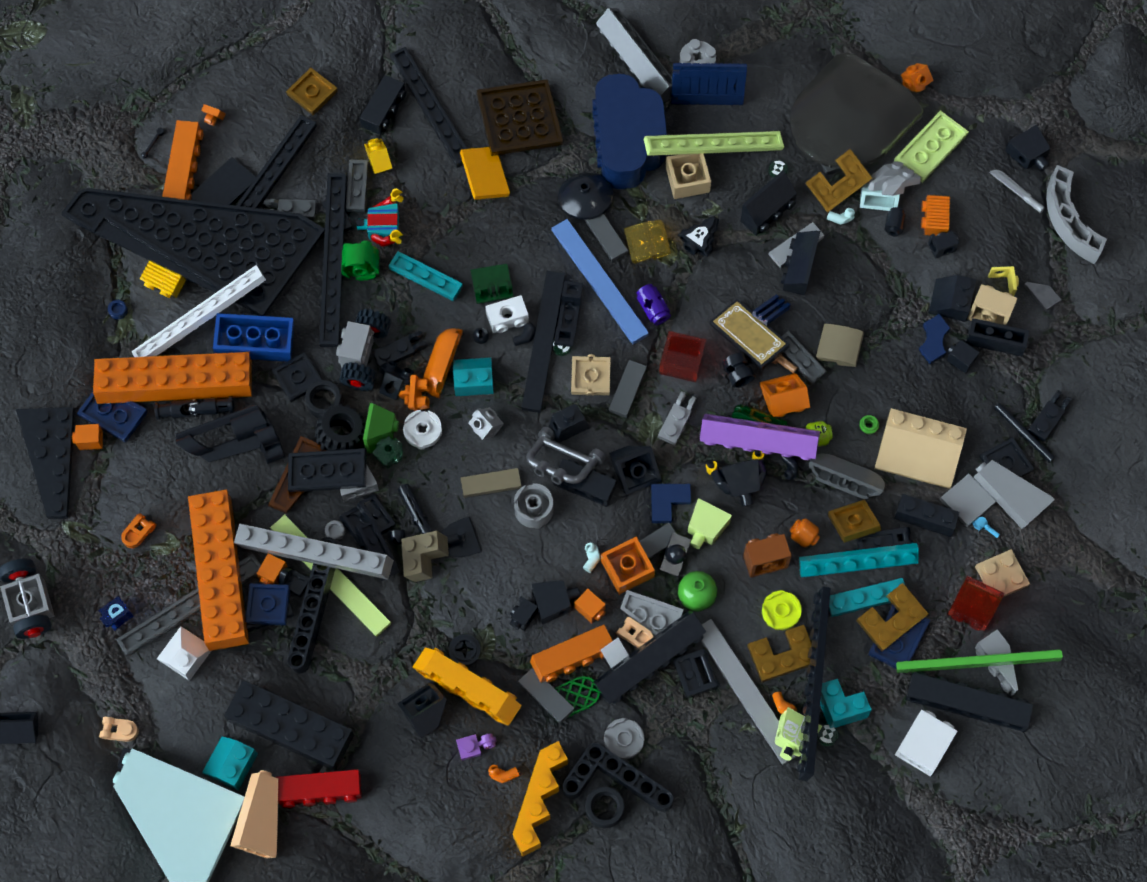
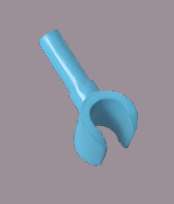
[972,517,1000,538]

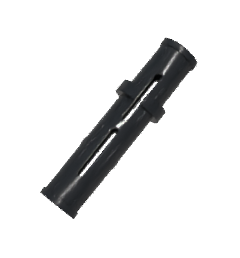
[398,484,433,534]

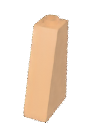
[230,770,278,859]

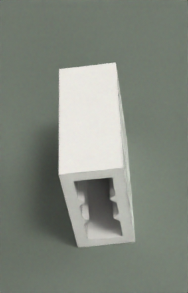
[895,710,957,776]

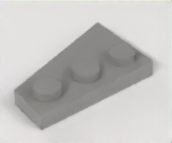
[620,590,684,636]

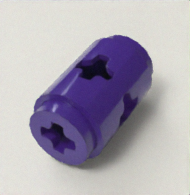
[636,284,671,325]

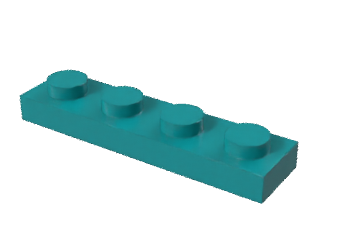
[388,251,463,302]
[829,578,905,617]

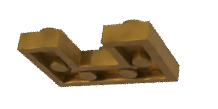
[805,149,872,213]
[856,583,928,651]
[747,625,812,682]

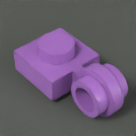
[456,734,497,761]

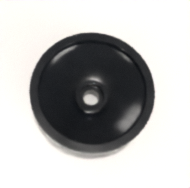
[558,172,614,220]

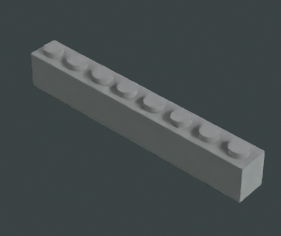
[234,524,394,579]

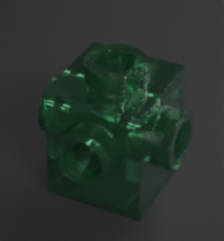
[372,436,404,469]

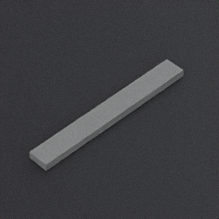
[701,619,797,765]

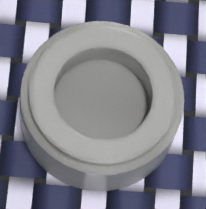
[325,520,345,541]

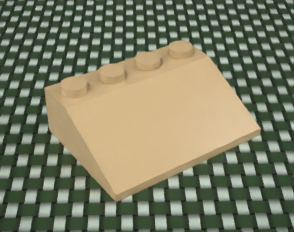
[874,408,967,489]

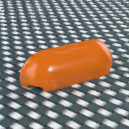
[423,328,463,398]

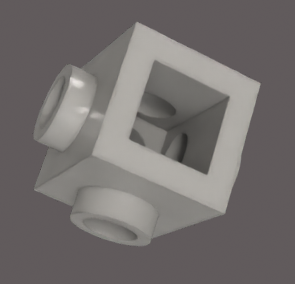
[469,407,504,440]

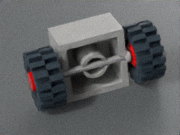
[336,309,391,391]

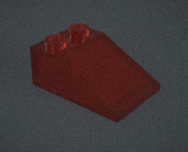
[948,576,1005,631]

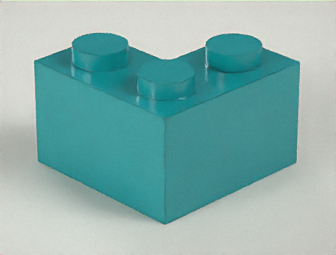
[820,679,871,728]

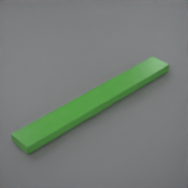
[896,650,1063,673]

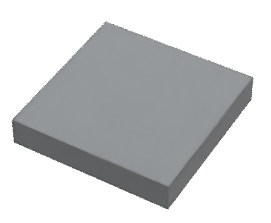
[940,474,996,527]

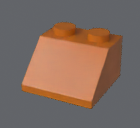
[760,373,810,417]

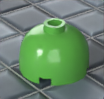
[677,571,717,612]

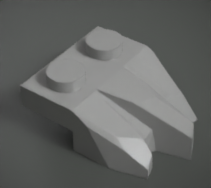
[867,161,921,196]

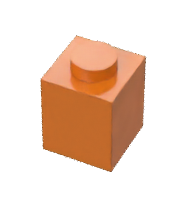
[72,424,103,450]
[256,553,288,585]
[574,589,606,624]

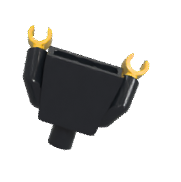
[706,451,767,506]

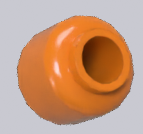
[790,518,820,548]

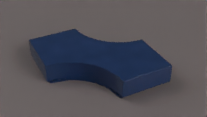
[919,314,950,364]

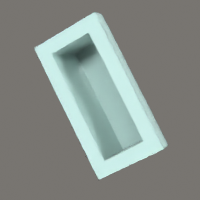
[860,183,900,211]

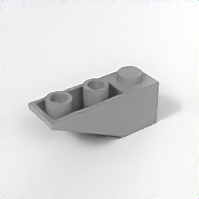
[975,629,1018,696]

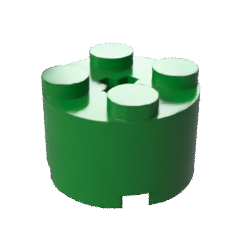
[341,241,380,281]

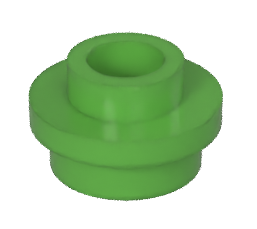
[859,415,879,434]

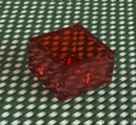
[659,331,706,382]

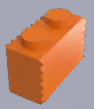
[921,195,950,236]

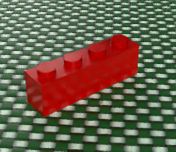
[276,770,362,808]

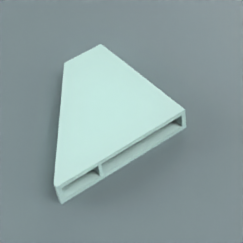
[113,749,245,882]

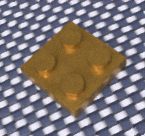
[286,68,338,115]
[828,500,881,543]

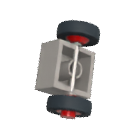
[0,558,55,639]

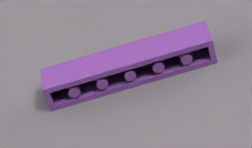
[700,414,820,460]

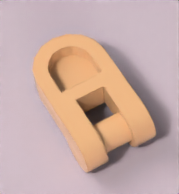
[616,617,653,648]
[99,717,139,742]

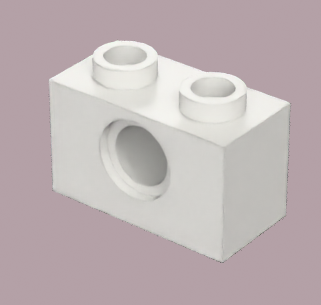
[485,295,529,333]

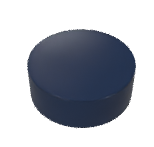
[108,300,128,319]

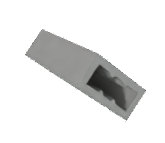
[974,460,1055,529]

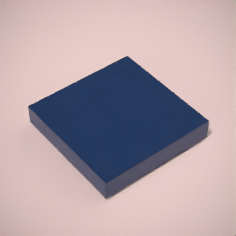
[245,583,290,625]

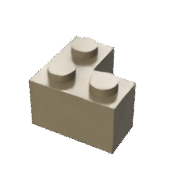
[401,531,449,582]

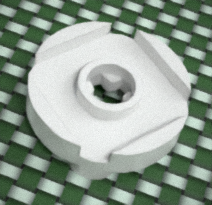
[403,410,442,450]

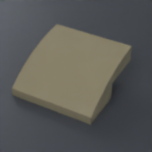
[816,323,864,367]

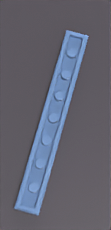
[552,219,649,345]

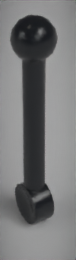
[141,128,164,159]

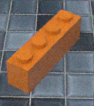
[530,625,612,683]

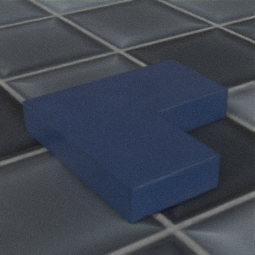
[651,484,691,523]

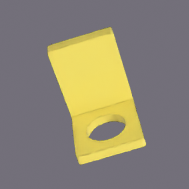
[988,266,1019,297]

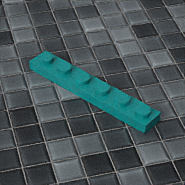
[799,543,919,577]

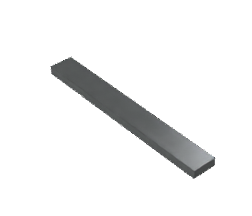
[116,554,261,657]

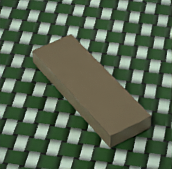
[461,468,521,498]

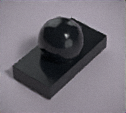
[659,533,691,577]

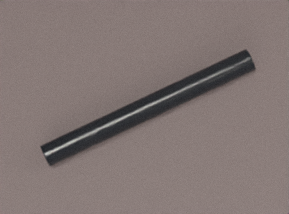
[994,403,1055,463]

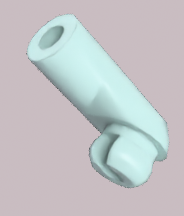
[827,208,855,225]
[583,542,601,573]

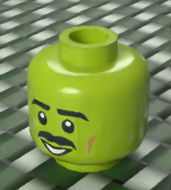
[806,421,832,447]

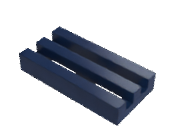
[752,294,791,326]

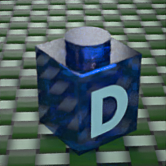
[98,596,133,631]

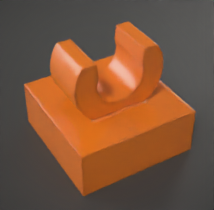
[201,104,225,126]

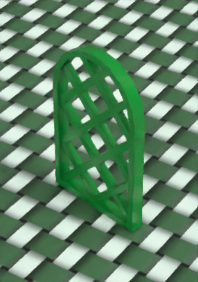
[554,676,600,718]

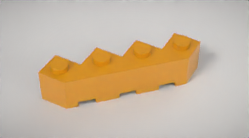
[412,647,522,726]
[513,741,568,856]

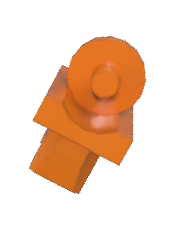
[399,375,431,411]

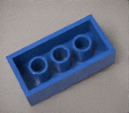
[213,313,294,362]

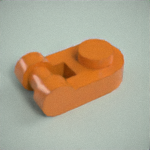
[121,513,156,548]

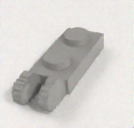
[658,391,697,445]

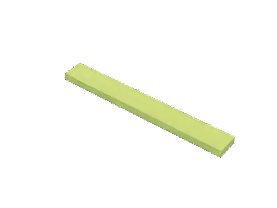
[644,131,784,156]
[270,515,391,637]

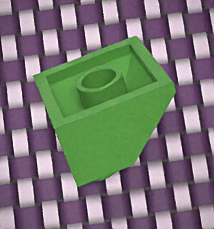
[363,403,399,454]

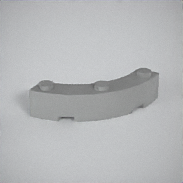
[1046,165,1107,264]

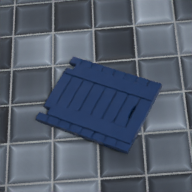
[671,63,747,105]

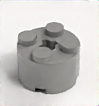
[679,39,716,64]
[514,483,554,529]

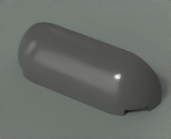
[809,453,885,499]

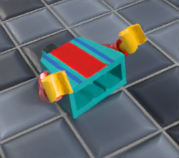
[357,189,403,247]

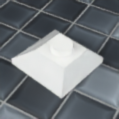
[157,627,211,681]

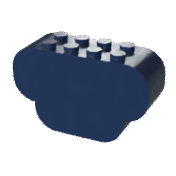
[592,74,667,189]

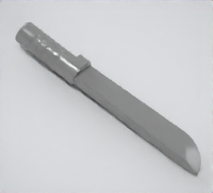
[989,170,1045,213]

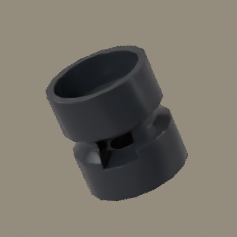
[722,352,755,388]

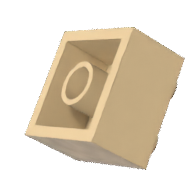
[666,153,711,199]
[967,284,1017,325]

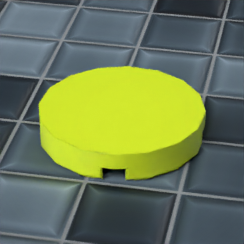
[762,590,802,630]

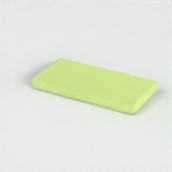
[894,110,969,183]

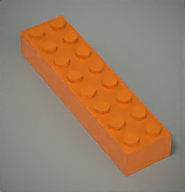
[93,352,252,404]
[188,489,249,651]

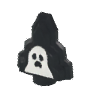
[678,216,719,257]

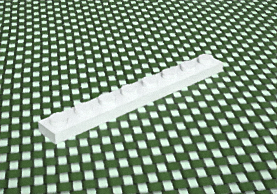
[132,265,266,357]

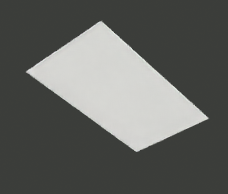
[601,638,628,668]

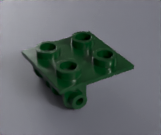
[470,264,514,304]

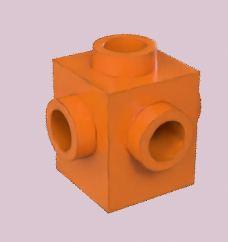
[901,63,934,92]

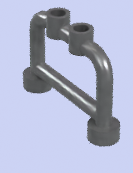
[526,427,605,485]

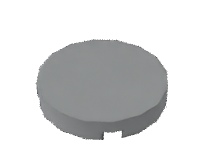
[604,718,644,760]

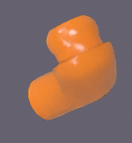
[772,692,797,714]
[488,765,520,783]

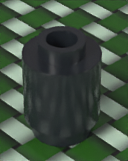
[884,207,906,236]

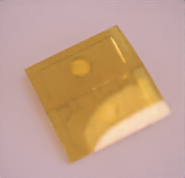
[624,220,671,264]

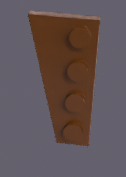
[268,436,327,514]

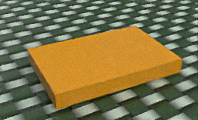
[460,147,510,200]

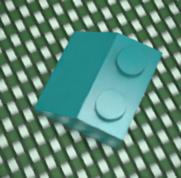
[453,357,494,396]
[202,736,258,791]

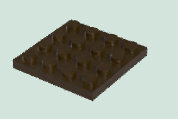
[476,79,563,156]

